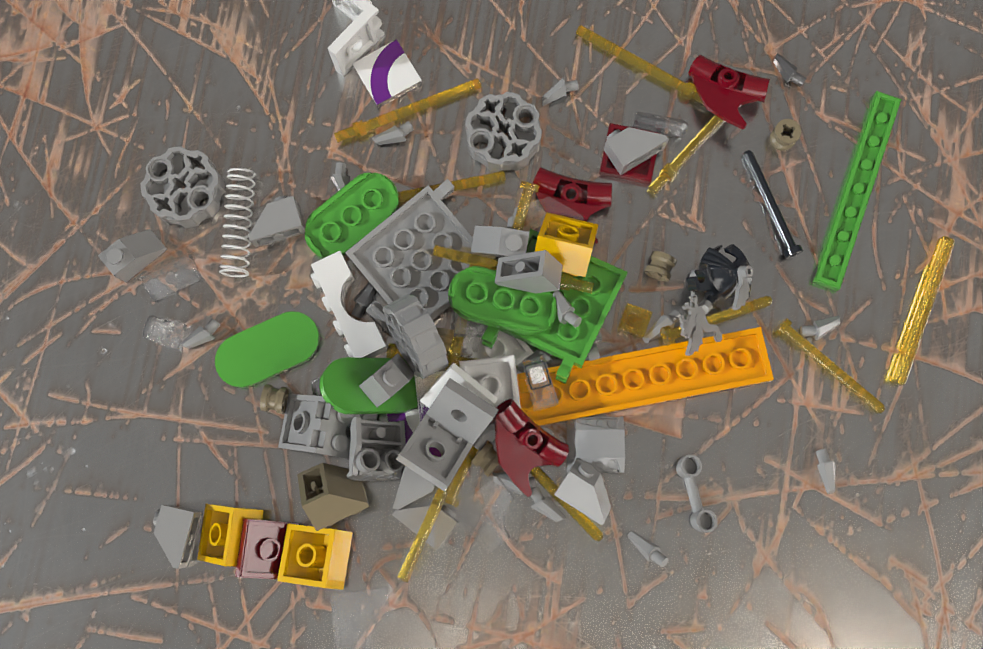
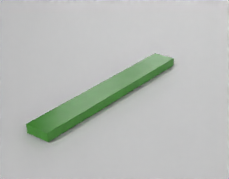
[812,91,902,291]

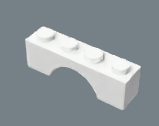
[310,251,389,358]

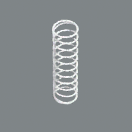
[219,168,256,277]

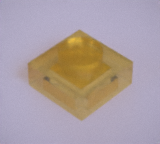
[617,303,653,339]

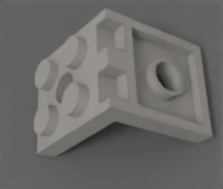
[396,378,498,491]
[278,394,378,459]

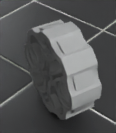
[465,92,542,173]
[141,146,225,228]
[383,294,449,380]

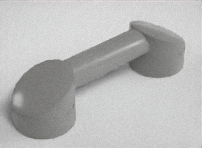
[676,455,718,533]

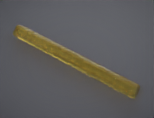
[889,236,955,386]

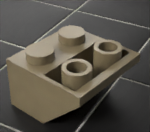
[297,463,369,531]

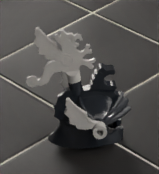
[679,244,753,356]

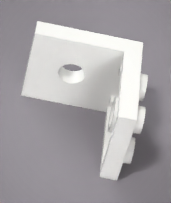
[327,0,385,77]

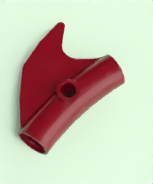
[688,55,770,129]
[531,167,612,244]
[495,399,569,497]

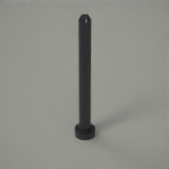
[743,150,803,259]

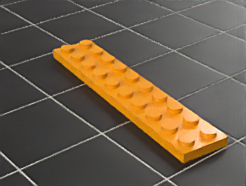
[517,327,774,426]

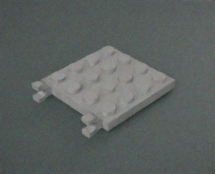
[345,179,498,320]

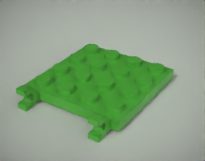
[481,229,628,384]

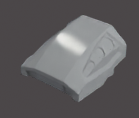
[566,416,625,473]
[347,417,406,482]

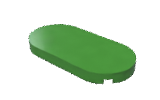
[304,172,399,257]
[448,266,557,335]
[215,311,320,388]
[320,357,418,414]

